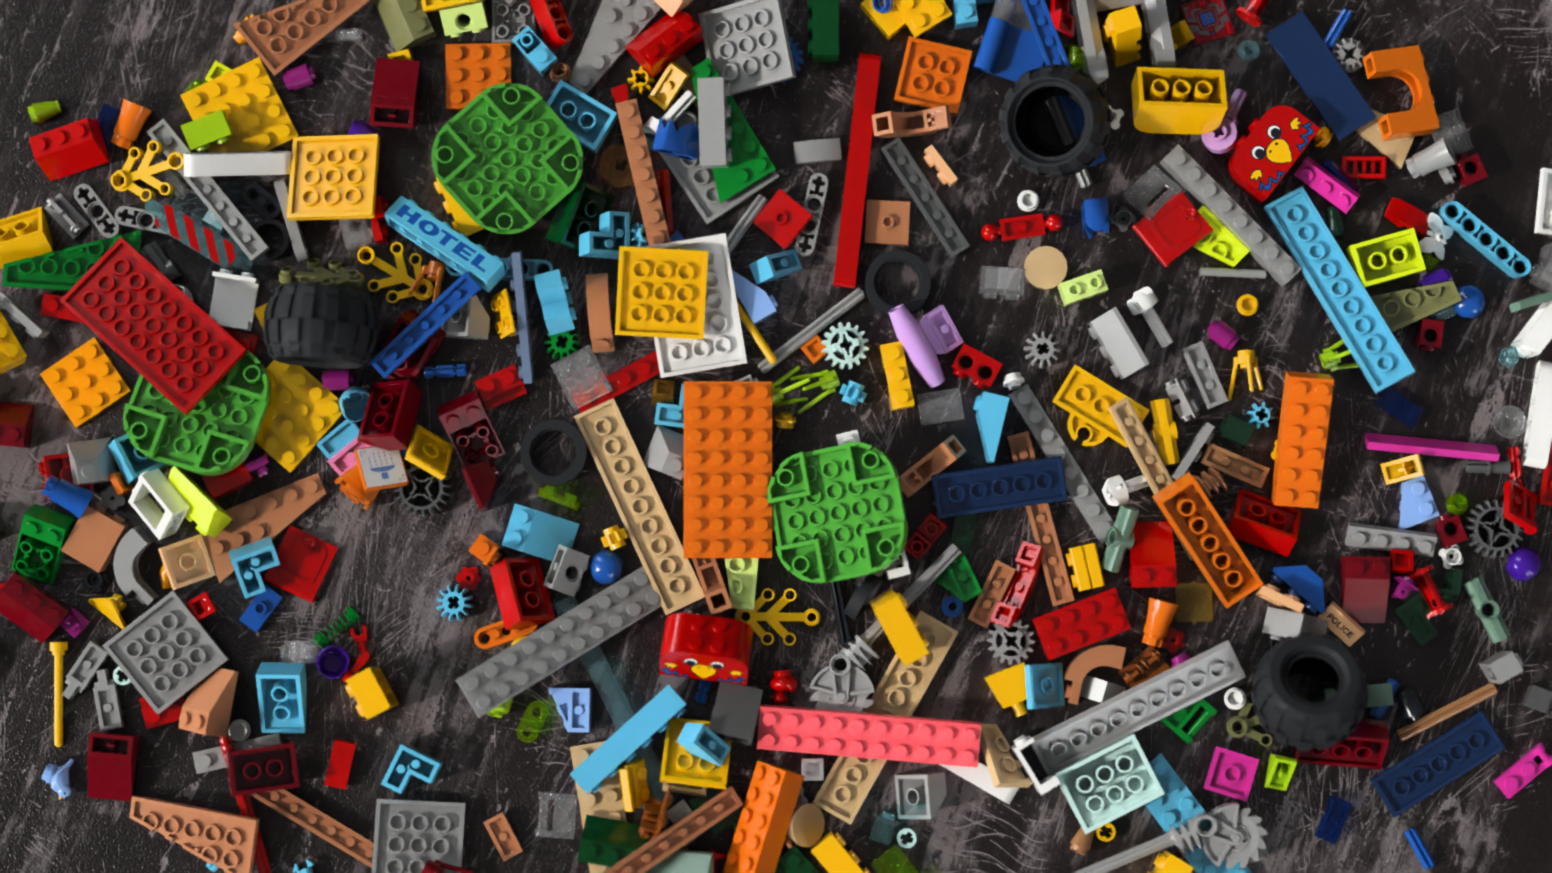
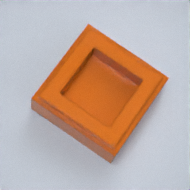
[800,334,827,365]
[108,471,133,495]

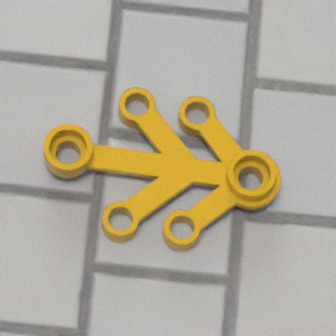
[111,140,184,202]
[357,242,434,304]
[735,588,820,646]

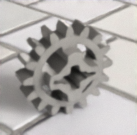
[986,619,1035,665]

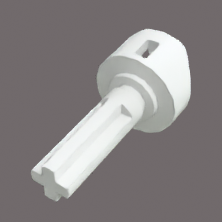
[643,90,697,135]
[1127,286,1173,348]
[1102,475,1149,506]

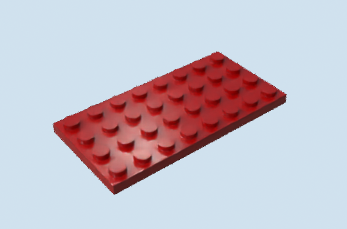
[59,237,248,416]

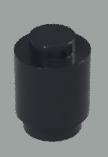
[1396,687,1425,721]

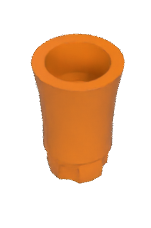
[111,98,152,150]
[1142,597,1179,648]

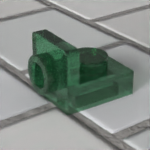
[1438,568,1463,600]

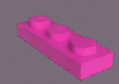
[1294,156,1361,214]

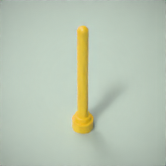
[737,300,777,364]
[50,641,68,748]

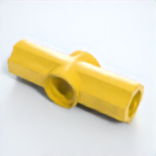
[1150,398,1180,465]

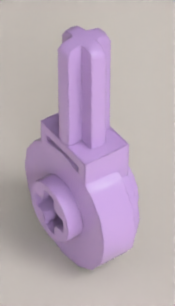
[1201,89,1247,154]

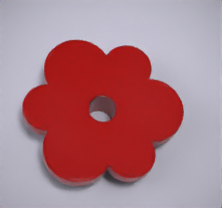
[456,567,481,591]
[1162,628,1185,653]

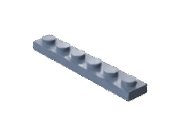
[508,250,534,384]

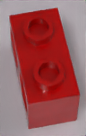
[951,343,1003,390]

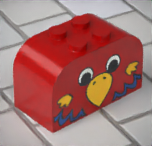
[1227,105,1320,204]
[659,613,753,685]

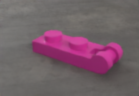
[1493,743,1552,799]

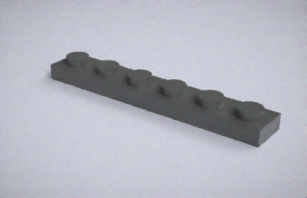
[880,137,970,259]

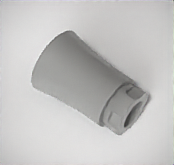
[1405,136,1457,179]

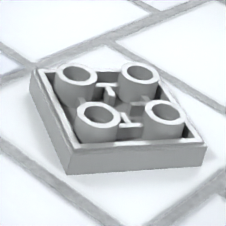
[492,0,536,44]

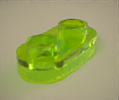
[537,485,581,511]
[516,700,549,743]

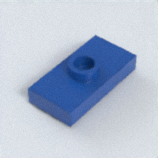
[239,584,284,633]

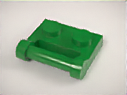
[1160,699,1218,745]

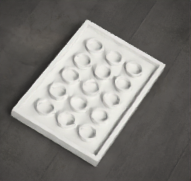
[644,233,747,378]

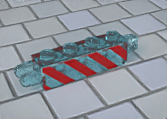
[144,199,254,272]

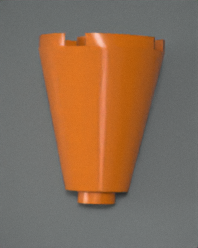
[335,464,380,510]

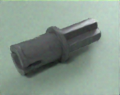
[1465,460,1511,476]

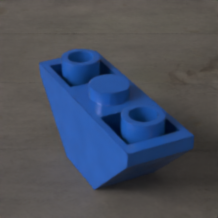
[1268,565,1325,614]

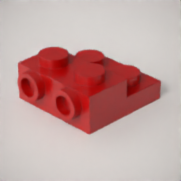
[38,453,95,501]

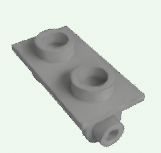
[44,193,90,239]
[1165,376,1200,423]

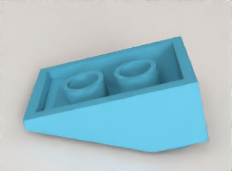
[973,391,1010,464]
[108,434,168,485]
[501,504,580,561]
[256,662,307,733]

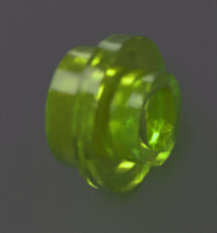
[1422,253,1440,270]
[1445,494,1468,515]

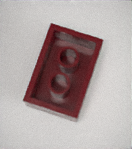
[225,742,300,797]

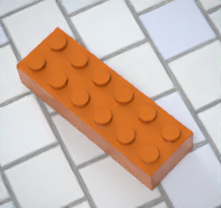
[1270,371,1334,509]
[1152,472,1264,608]
[723,760,805,873]

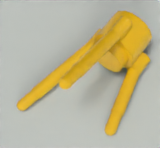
[1227,350,1263,402]

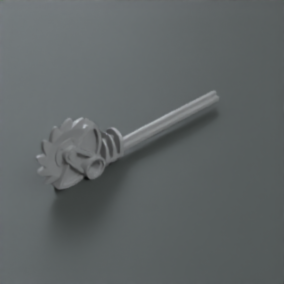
[809,543,962,713]
[1072,802,1268,873]

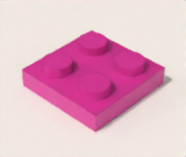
[1203,746,1259,802]

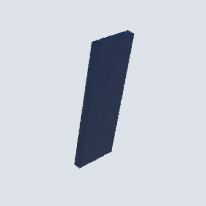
[1265,11,1376,142]
[931,456,1068,519]
[1369,710,1506,818]

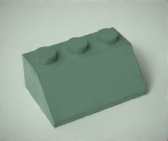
[645,849,714,873]

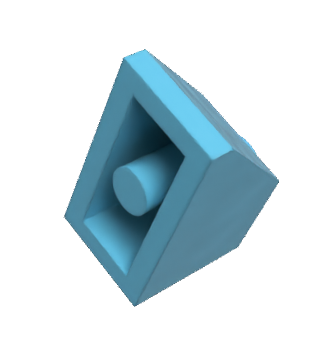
[749,249,803,285]
[676,723,731,766]

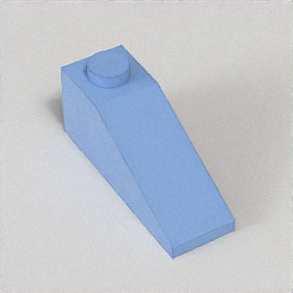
[732,270,778,325]

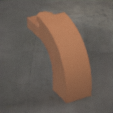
[872,105,952,138]
[586,273,615,353]
[899,434,966,498]
[692,558,732,615]
[1063,645,1126,705]

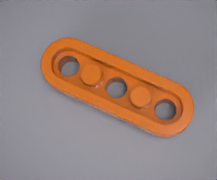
[474,620,538,650]

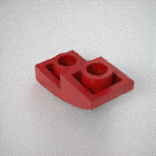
[372,195,391,245]
[1384,197,1429,238]
[904,512,948,561]
[324,739,357,790]

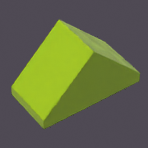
[1264,753,1297,791]

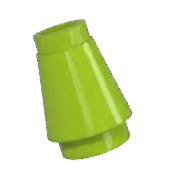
[27,100,62,124]

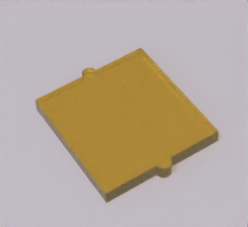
[1175,581,1213,624]

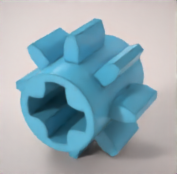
[630,222,649,247]
[839,380,867,407]
[1246,402,1275,429]

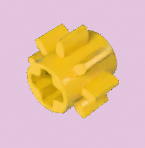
[627,66,655,95]
[601,524,629,551]

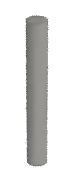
[1199,267,1266,279]

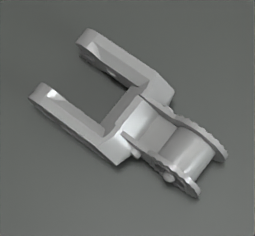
[1071,0,1176,84]

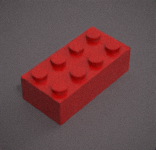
[1031,587,1131,660]

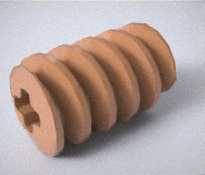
[1193,467,1227,498]

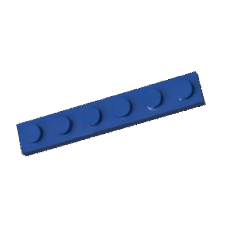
[370,272,482,379]

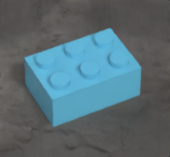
[547,80,618,154]

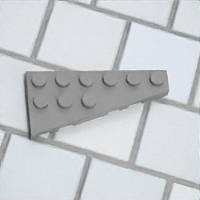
[569,0,662,95]

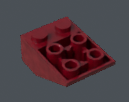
[370,58,420,128]
[437,389,506,468]
[87,731,140,802]

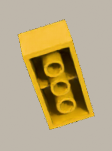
[1131,67,1228,135]

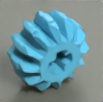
[436,584,474,621]

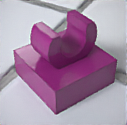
[245,450,269,478]
[59,607,91,638]

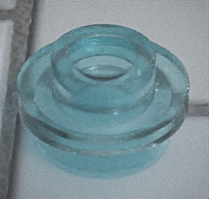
[1237,40,1260,62]
[1499,346,1519,368]

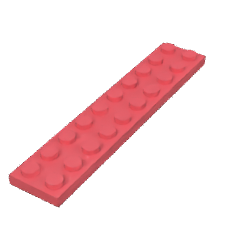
[757,704,981,768]

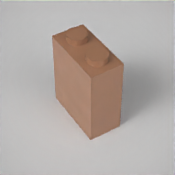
[61,503,130,573]

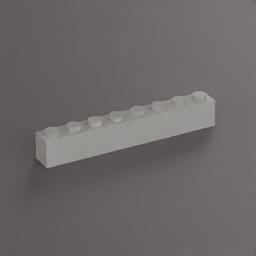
[1159,144,1302,287]

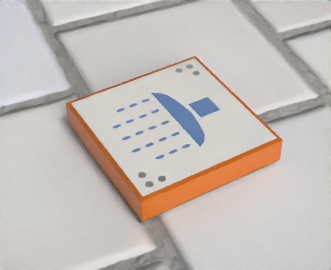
[354,446,409,492]

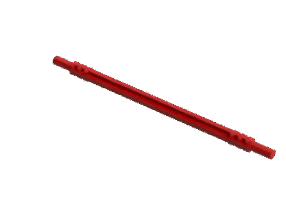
[218,731,272,873]

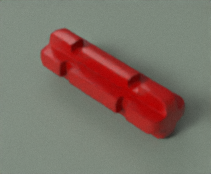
[1507,446,1524,487]

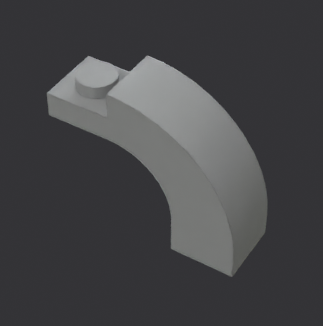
[113,525,160,606]

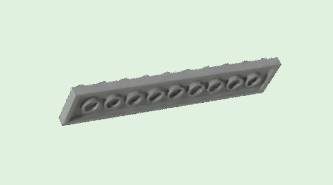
[456,566,666,718]
[1031,640,1246,775]

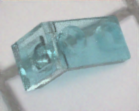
[868,811,899,846]

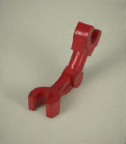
[342,625,370,683]

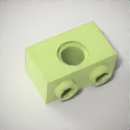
[439,1,488,37]
[1057,269,1108,307]

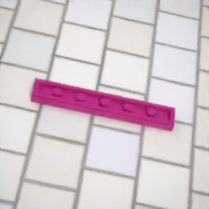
[1364,433,1500,462]

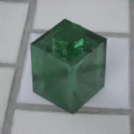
[1218,415,1255,447]

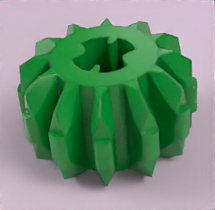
[544,330,582,362]

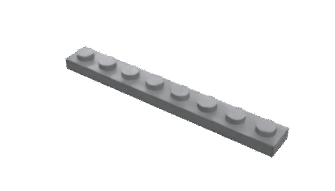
[147,119,270,263]
[1008,384,1114,544]

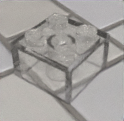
[551,345,613,410]

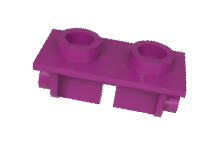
[1388,575,1419,599]

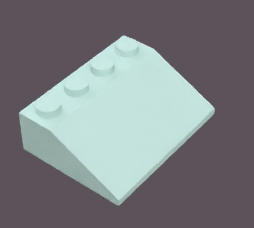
[1053,734,1165,834]

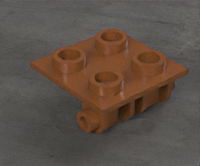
[1117,645,1170,688]
[639,786,673,839]

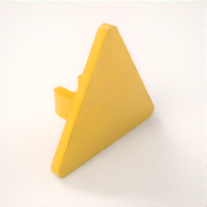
[88,593,127,630]

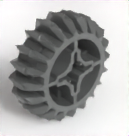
[392,462,452,518]
[1464,499,1524,559]

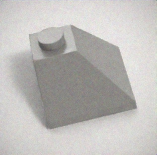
[441,295,490,340]
[643,425,683,481]
[67,437,117,486]
[895,772,947,819]

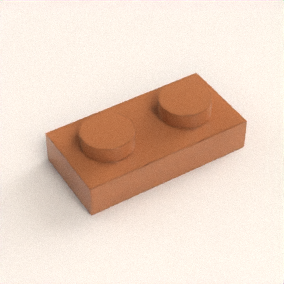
[483,811,524,861]

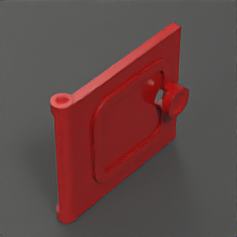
[1132,190,1213,268]
[263,525,339,603]

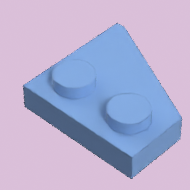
[1398,475,1440,529]
[548,687,592,733]

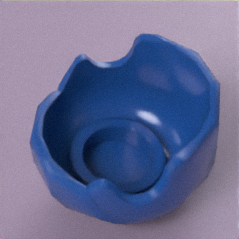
[1452,285,1486,319]
[590,549,623,584]

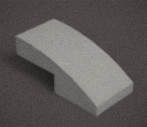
[793,138,842,164]

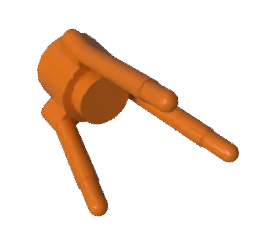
[408,261,446,303]

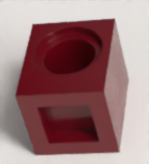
[1453,152,1488,188]
[1414,318,1445,352]
[1433,512,1468,548]

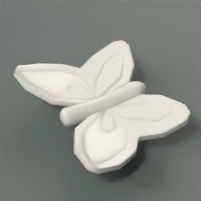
[1419,212,1454,260]

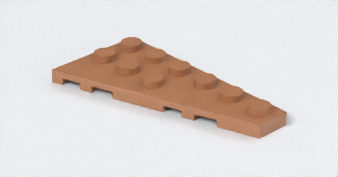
[233,0,371,76]
[196,473,327,583]
[129,795,260,873]

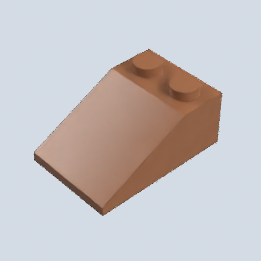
[178,667,238,737]

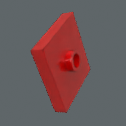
[752,189,813,250]

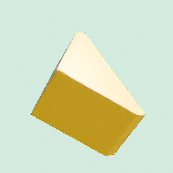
[1380,454,1425,485]

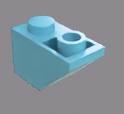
[512,26,558,77]

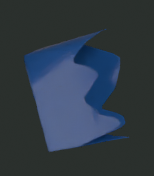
[652,116,700,160]
[1081,198,1109,240]

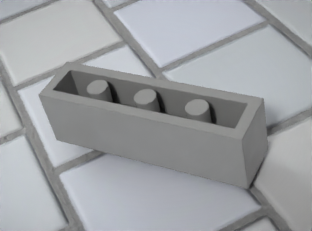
[697,77,733,169]

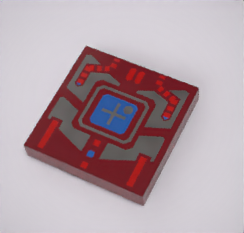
[1179,0,1235,48]

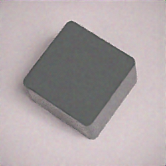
[1522,684,1552,713]

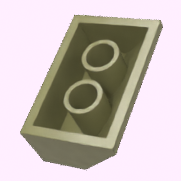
[374,0,437,51]

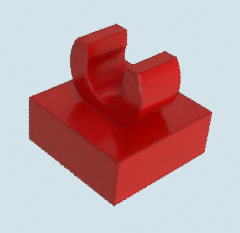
[1390,549,1414,574]

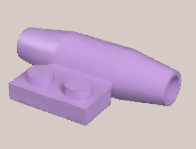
[888,304,964,388]

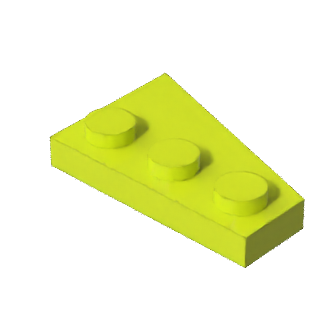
[1188,205,1249,267]

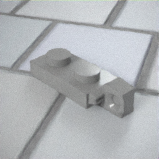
[0,292,50,338]
[62,640,109,700]
[93,668,124,731]

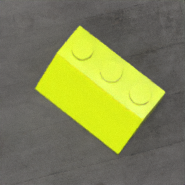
[168,466,233,538]

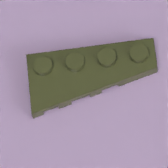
[1370,280,1462,332]

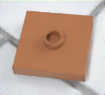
[864,200,910,246]

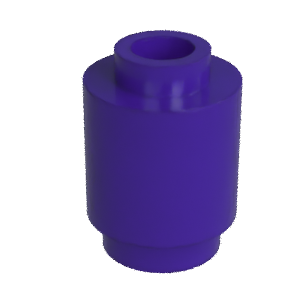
[1418,267,1453,286]

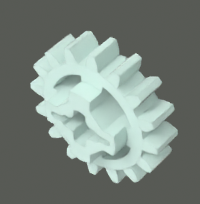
[821,322,869,370]

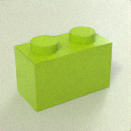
[180,109,234,153]

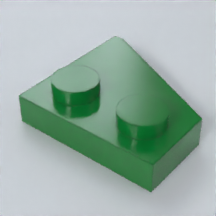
[934,553,983,603]

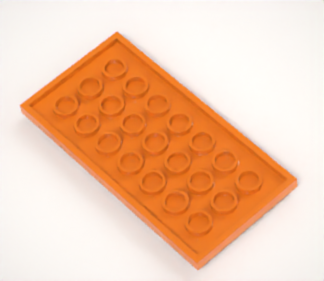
[683,381,772,558]

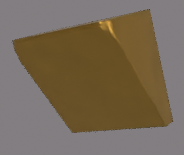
[651,379,676,406]

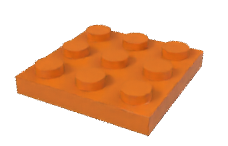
[894,36,972,115]
[445,43,512,110]

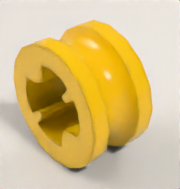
[1095,823,1116,842]

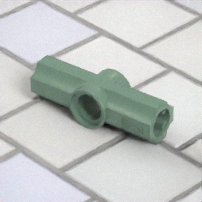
[1101,504,1140,573]
[1463,576,1511,644]

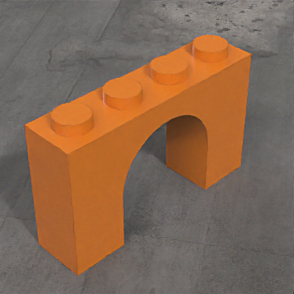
[1363,45,1440,141]

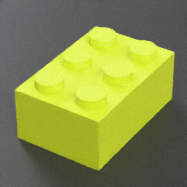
[1345,228,1426,288]

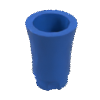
[41,475,94,518]

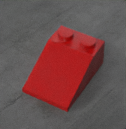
[1128,521,1177,588]

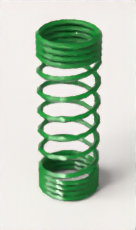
[314,606,361,649]

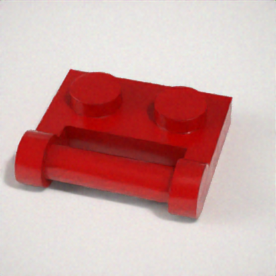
[1503,479,1538,535]

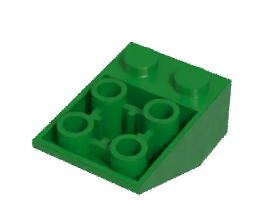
[11,504,76,585]

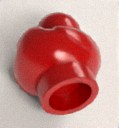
[770,670,798,706]

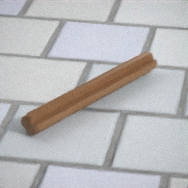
[1396,683,1498,741]

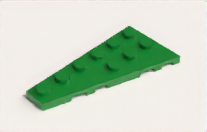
[690,58,777,204]
[2,230,142,291]

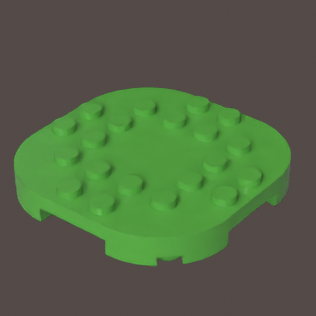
[431,83,583,234]
[123,350,271,476]
[767,442,908,584]

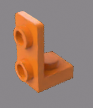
[469,533,503,566]

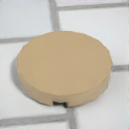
[1023,246,1068,290]
[787,803,825,847]

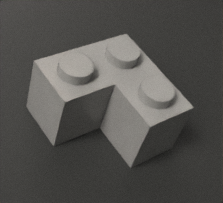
[1262,607,1328,641]

